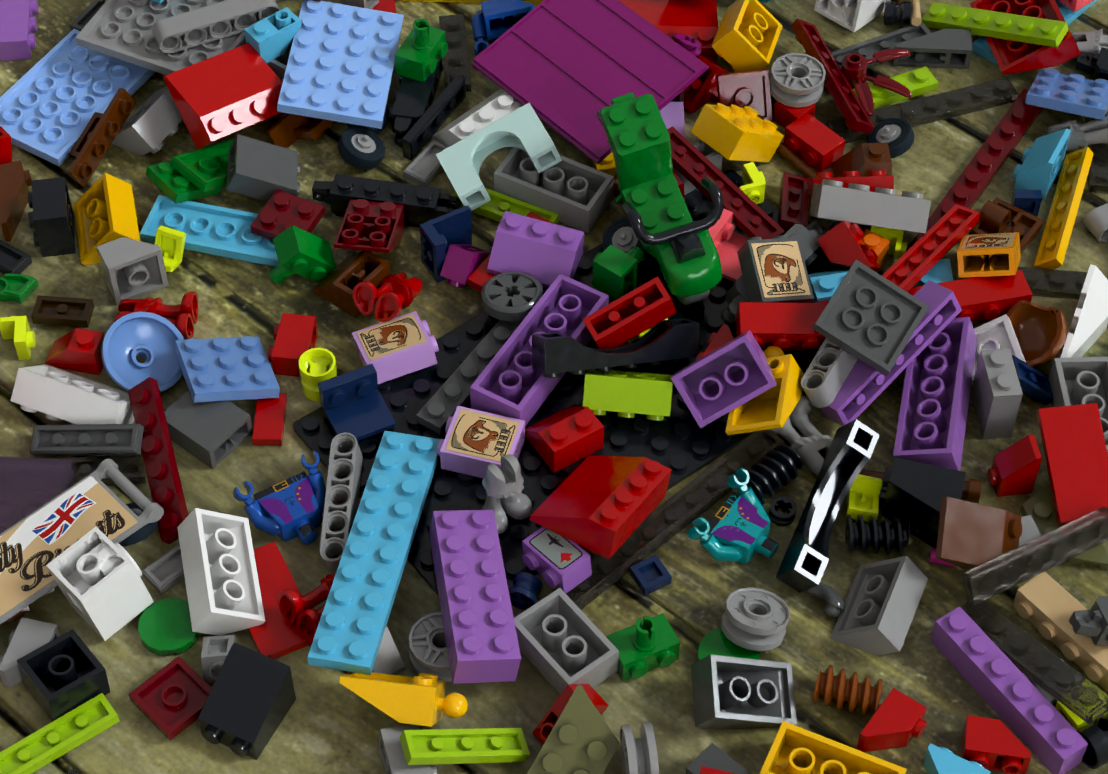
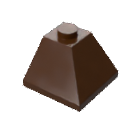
[832,142,892,177]

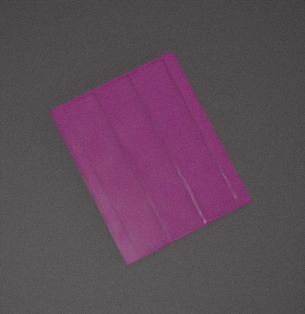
[471,0,709,164]

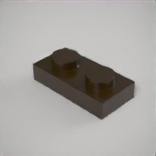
[31,295,94,328]

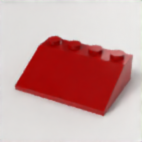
[619,0,718,63]
[970,0,1081,75]
[163,43,283,150]
[530,455,672,559]

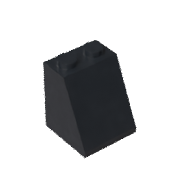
[879,457,966,548]
[198,642,296,760]

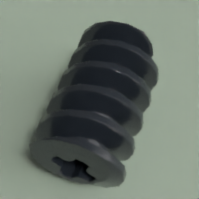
[739,444,803,505]
[845,514,910,556]

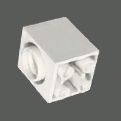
[814,0,886,32]
[46,527,154,641]

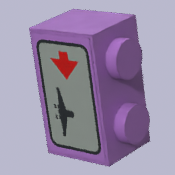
[522,526,592,594]

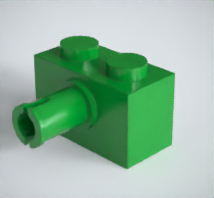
[395,19,448,83]
[269,225,337,285]
[592,245,645,304]
[607,613,680,681]

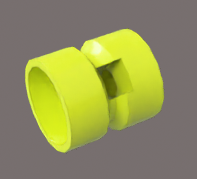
[298,348,337,402]

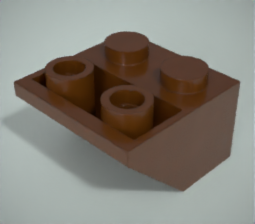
[313,251,390,318]

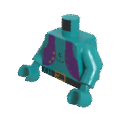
[688,468,779,564]

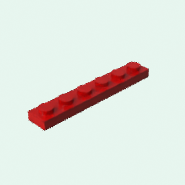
[882,204,980,292]

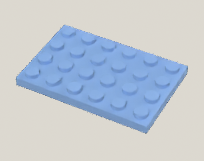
[277,0,404,129]
[0,29,155,166]

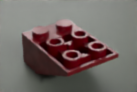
[334,199,404,253]

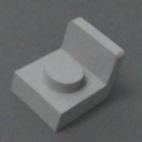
[201,635,236,684]

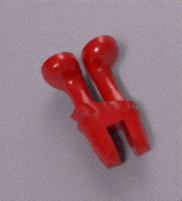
[352,272,423,322]
[114,291,198,339]
[277,573,336,639]

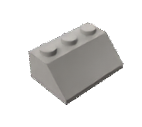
[112,85,184,156]
[831,556,928,656]

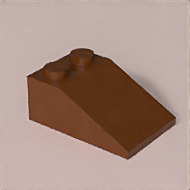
[936,496,1022,577]

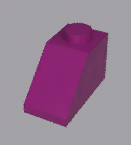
[440,244,491,288]

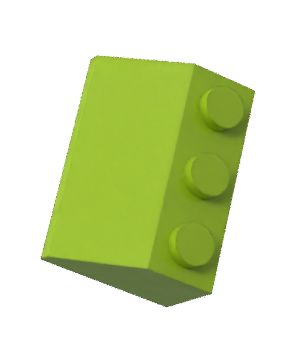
[583,369,673,421]

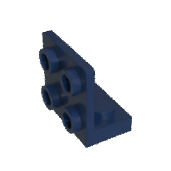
[420,206,472,283]
[318,364,396,441]

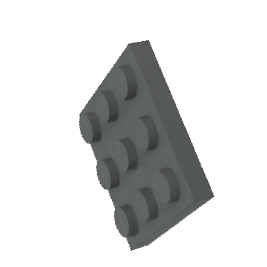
[812,260,930,376]

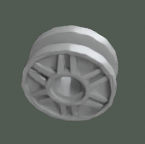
[770,53,826,108]
[721,587,790,651]
[408,612,452,682]
[620,722,659,774]

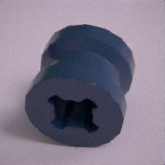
[509,572,543,610]

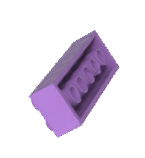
[470,274,609,426]
[893,317,977,471]
[429,510,521,684]

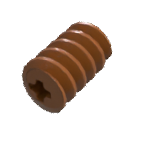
[812,665,883,717]

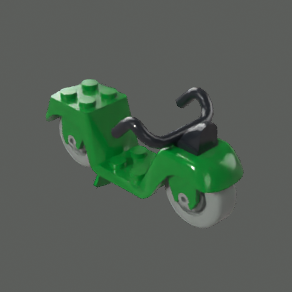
[596,92,724,305]

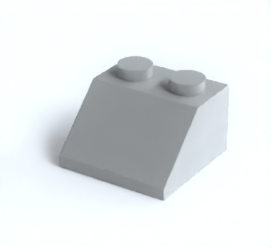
[97,237,169,305]

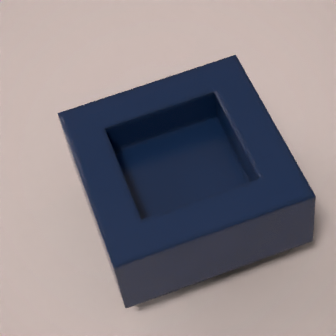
[1011,190,1042,217]
[629,555,672,596]

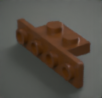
[68,88,136,187]
[267,113,337,148]

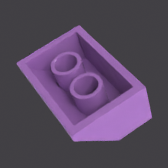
[487,211,584,289]
[671,330,777,428]

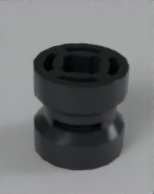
[883,0,911,27]

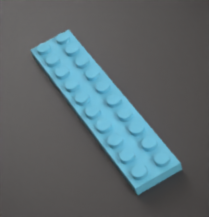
[307,431,440,675]

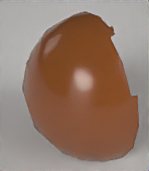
[1007,300,1067,367]

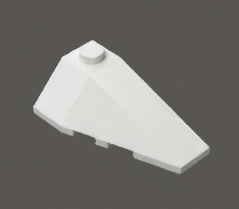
[1060,264,1108,358]

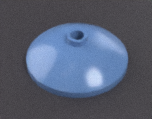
[101,312,184,393]

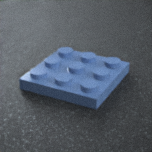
[1025,68,1108,120]
[174,336,280,403]

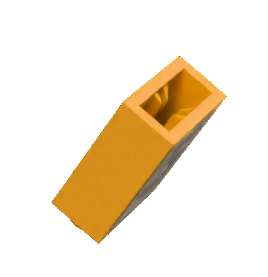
[957,232,1021,278]

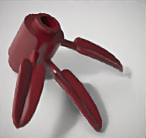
[841,49,911,117]

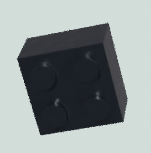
[28,177,76,257]
[17,629,110,722]

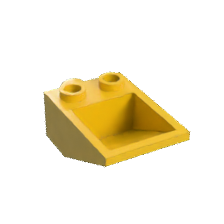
[725,346,804,435]
[339,672,468,727]

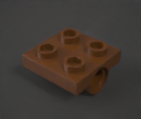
[969,197,1044,254]

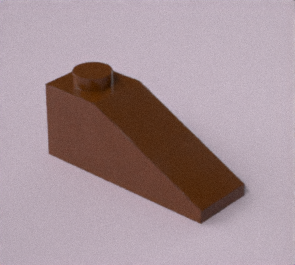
[0,160,32,242]

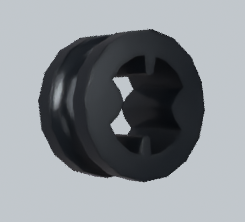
[769,496,797,526]

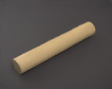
[909,0,922,26]

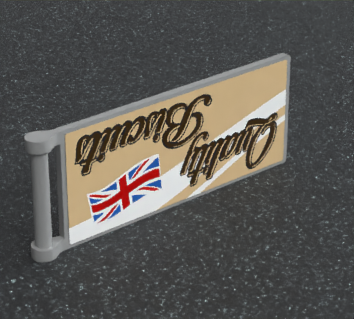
[0,458,164,624]

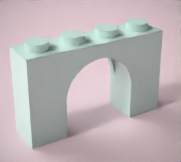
[436,103,562,211]

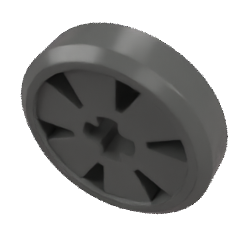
[481,272,543,321]

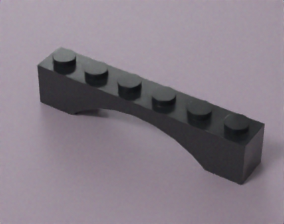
[532,318,699,378]
[776,419,880,593]

